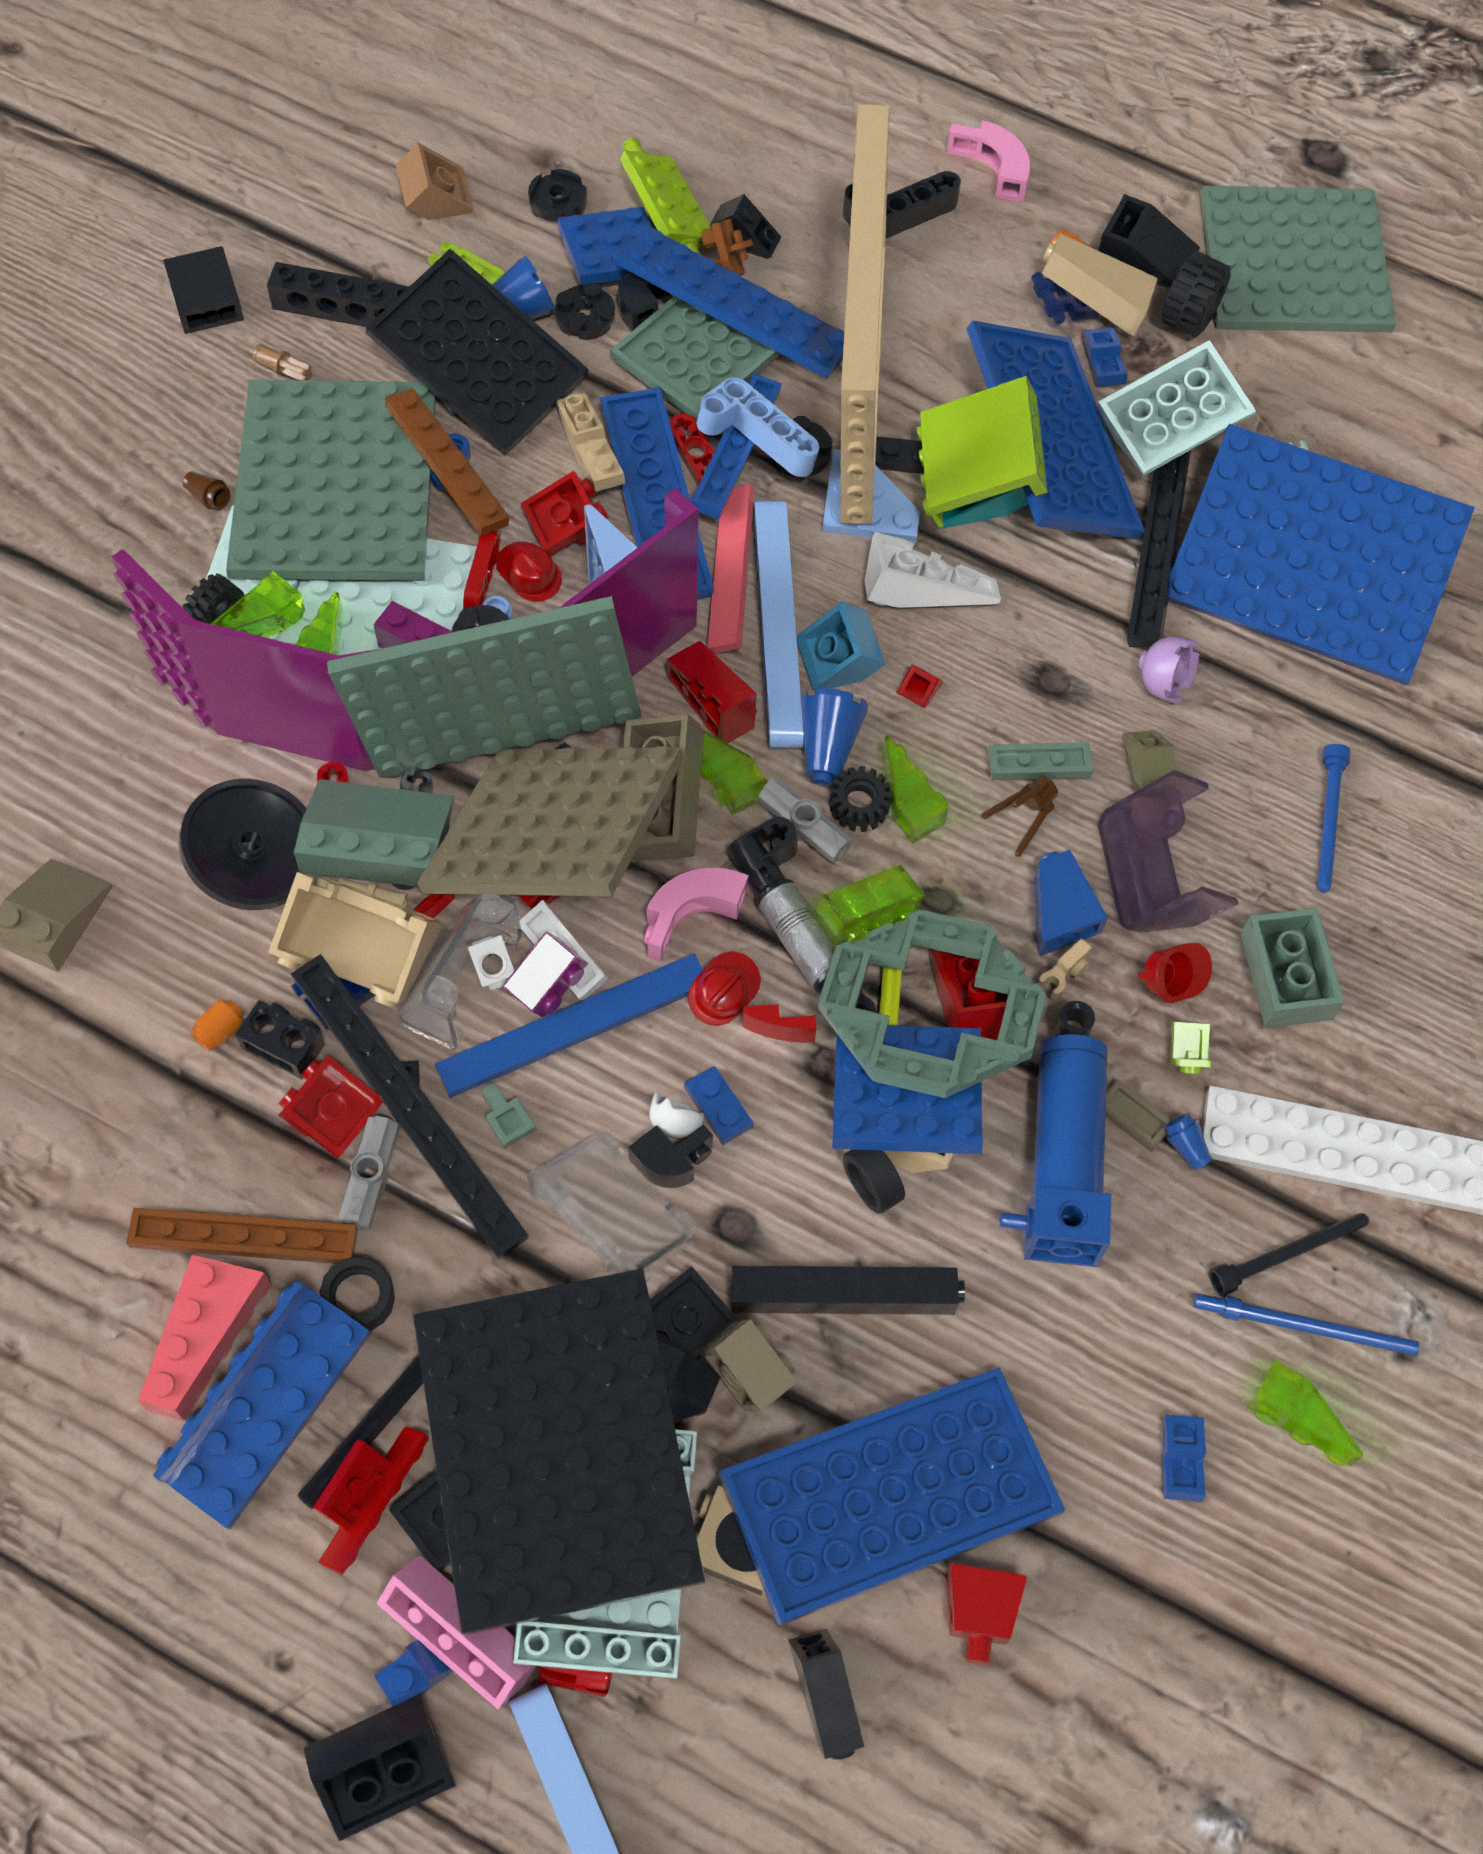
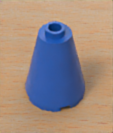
[492,256,555,319]
[801,688,868,786]

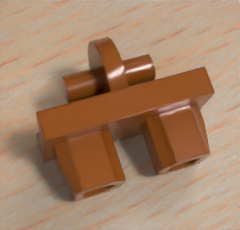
[701,219,753,274]

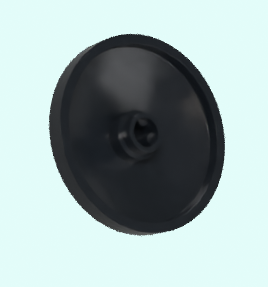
[178,779,310,910]

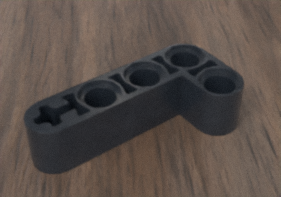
[843,171,961,239]

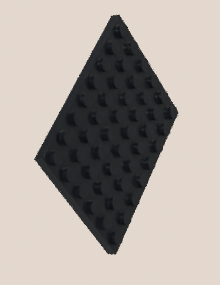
[413,1268,705,1636]

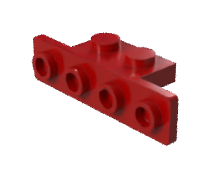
[313,1427,429,1575]

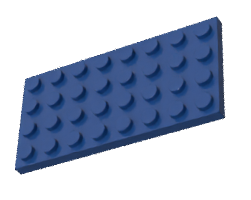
[966,320,1145,539]
[718,1367,1065,1626]

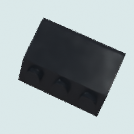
[303,1694,456,1841]

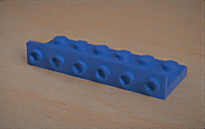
[153,1280,372,1529]

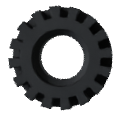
[182,573,245,629]
[829,766,892,832]

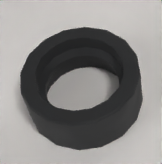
[842,1149,905,1214]
[320,1257,395,1331]

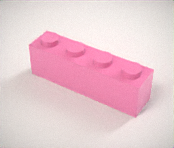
[377,1555,536,1710]

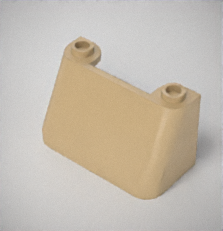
[268,872,443,1007]

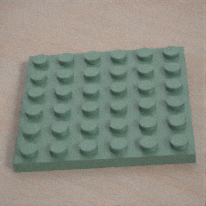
[1200,186,1396,333]

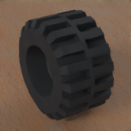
[1162,251,1231,337]

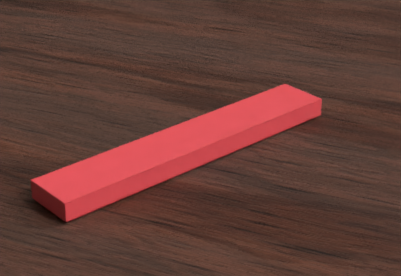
[707,484,755,654]

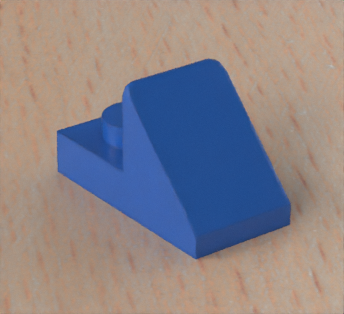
[374,1640,454,1706]

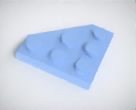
[822,449,920,543]

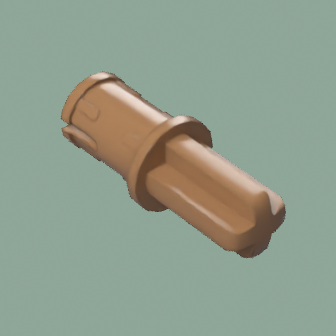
[253,344,312,380]

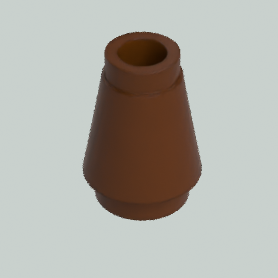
[182,471,230,510]

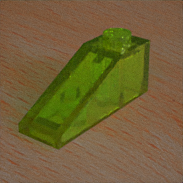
[211,571,306,637]

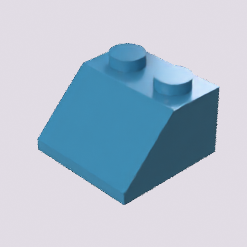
[796,601,885,690]

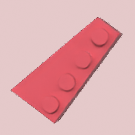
[138,1254,272,1421]

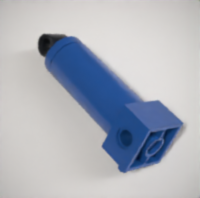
[999,1001,1111,1267]

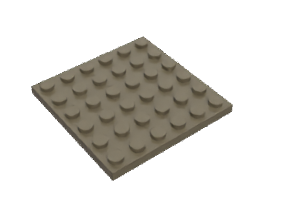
[417,746,684,896]

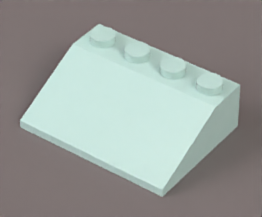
[1098,340,1256,476]

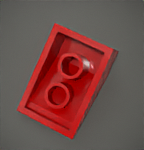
[929,948,1009,1040]

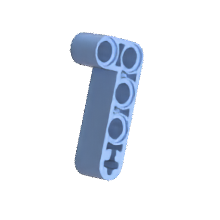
[696,378,819,477]

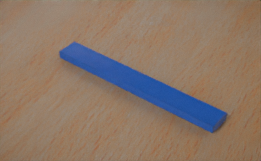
[435,953,703,1098]

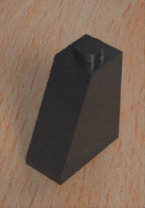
[788,1629,865,1760]

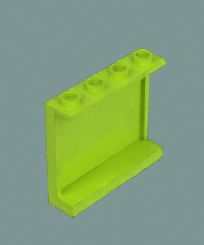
[917,376,1048,527]

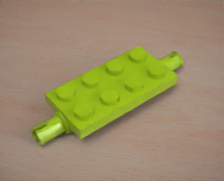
[620,137,712,255]

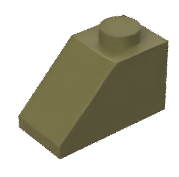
[1123,730,1175,792]

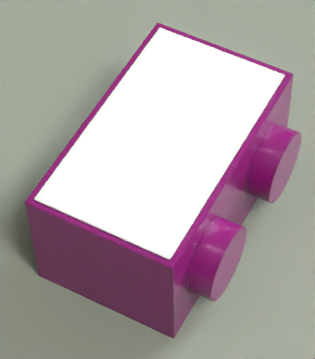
[502,931,588,1017]

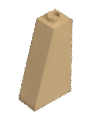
[1042,234,1158,336]

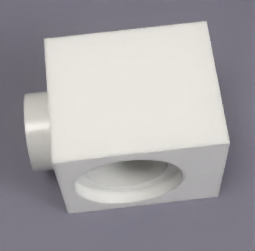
[464,933,514,990]

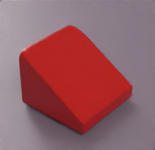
[896,664,943,708]

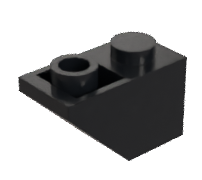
[709,194,782,259]

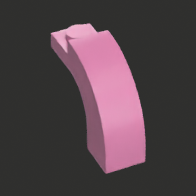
[946,120,1030,203]
[644,867,749,962]

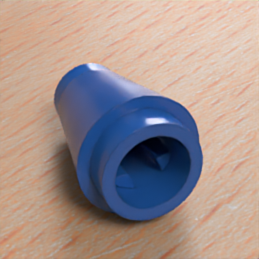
[1164,1113,1212,1170]

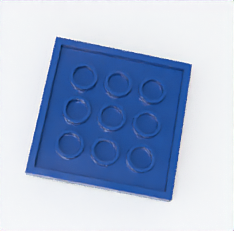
[832,1025,983,1154]

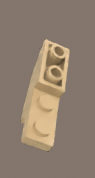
[556,393,625,492]

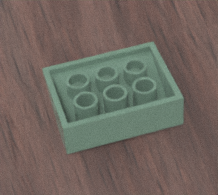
[294,779,454,887]

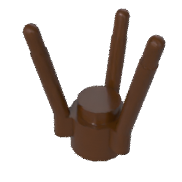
[981,776,1058,857]

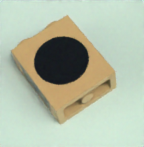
[695,1486,767,1599]

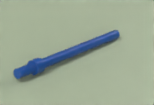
[1193,1293,1419,1356]

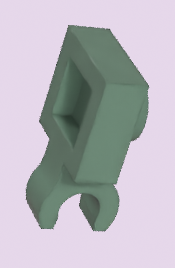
[481,1082,535,1149]

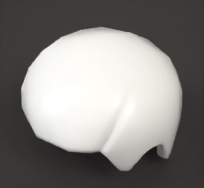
[649,1092,704,1138]

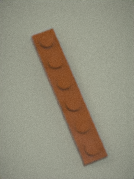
[385,388,509,536]
[126,1208,358,1264]

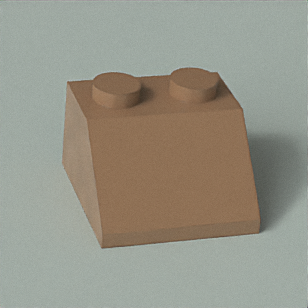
[396,143,473,220]

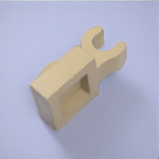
[1038,939,1092,1000]

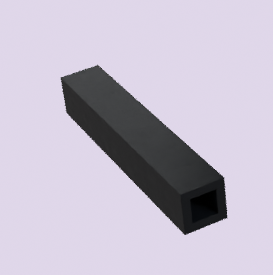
[731,1266,965,1315]

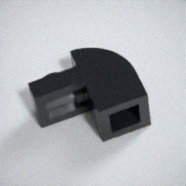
[618,271,670,332]
[628,1125,713,1188]

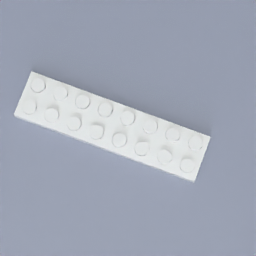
[1202,1086,1483,1215]

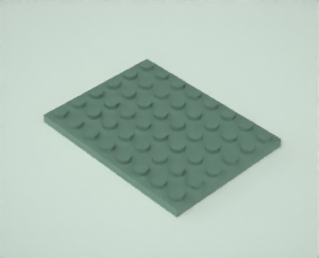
[226,380,436,580]
[327,596,642,778]

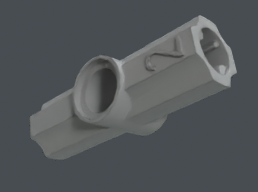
[758,778,853,863]
[338,1115,400,1231]

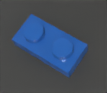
[684,1066,753,1146]

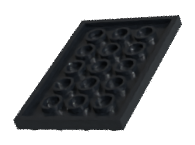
[366,249,588,455]

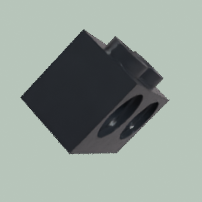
[235,1000,325,1080]

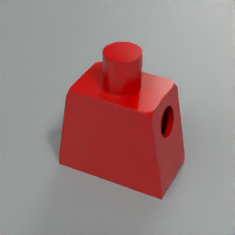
[947,1563,1027,1665]

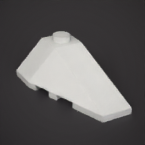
[864,532,1001,608]

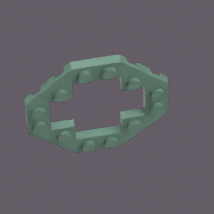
[818,910,1046,1098]

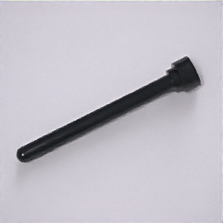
[1209,1213,1369,1297]

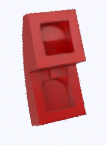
[742,1004,817,1043]

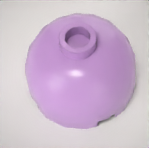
[1139,636,1199,704]

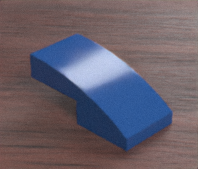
[1084,328,1128,387]
[1163,1414,1206,1502]

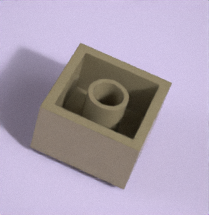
[699,1319,797,1412]

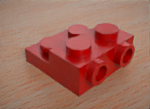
[521,470,609,556]
[278,1055,383,1159]

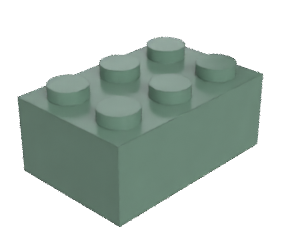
[1240,908,1344,1028]

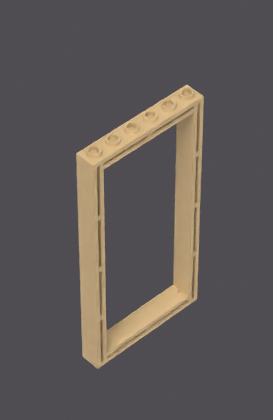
[841,104,889,524]

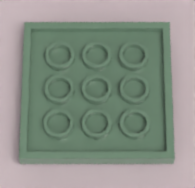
[610,296,781,421]

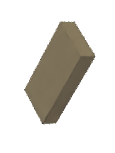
[1106,1079,1171,1153]

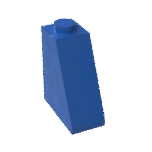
[1034,849,1108,957]

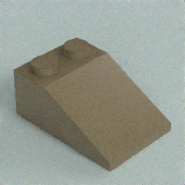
[0,859,112,972]

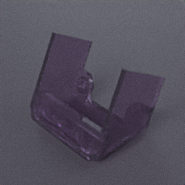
[1098,770,1238,933]

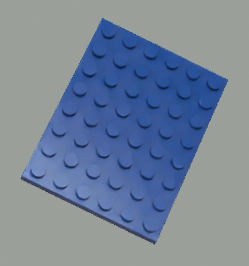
[1168,424,1475,686]

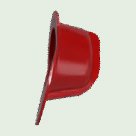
[496,541,562,602]
[1138,943,1212,1003]
[688,951,761,1026]

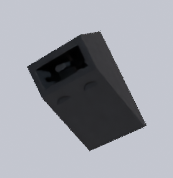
[1098,194,1200,287]

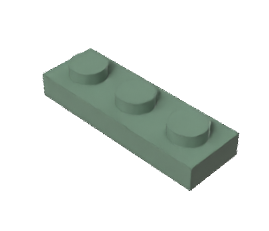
[988,742,1093,780]

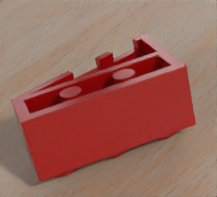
[667,641,757,747]

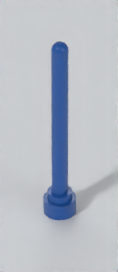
[1317,744,1351,893]

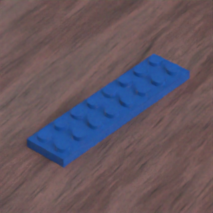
[617,226,844,379]
[600,387,714,598]

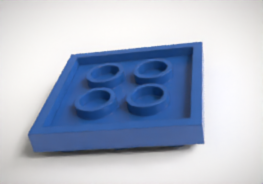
[558,207,653,285]

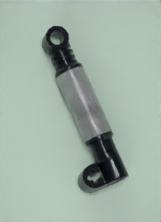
[728,817,877,1013]

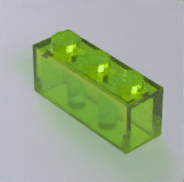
[812,865,925,947]

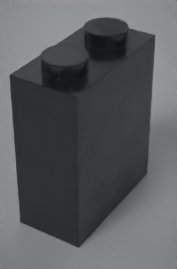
[163,246,244,334]

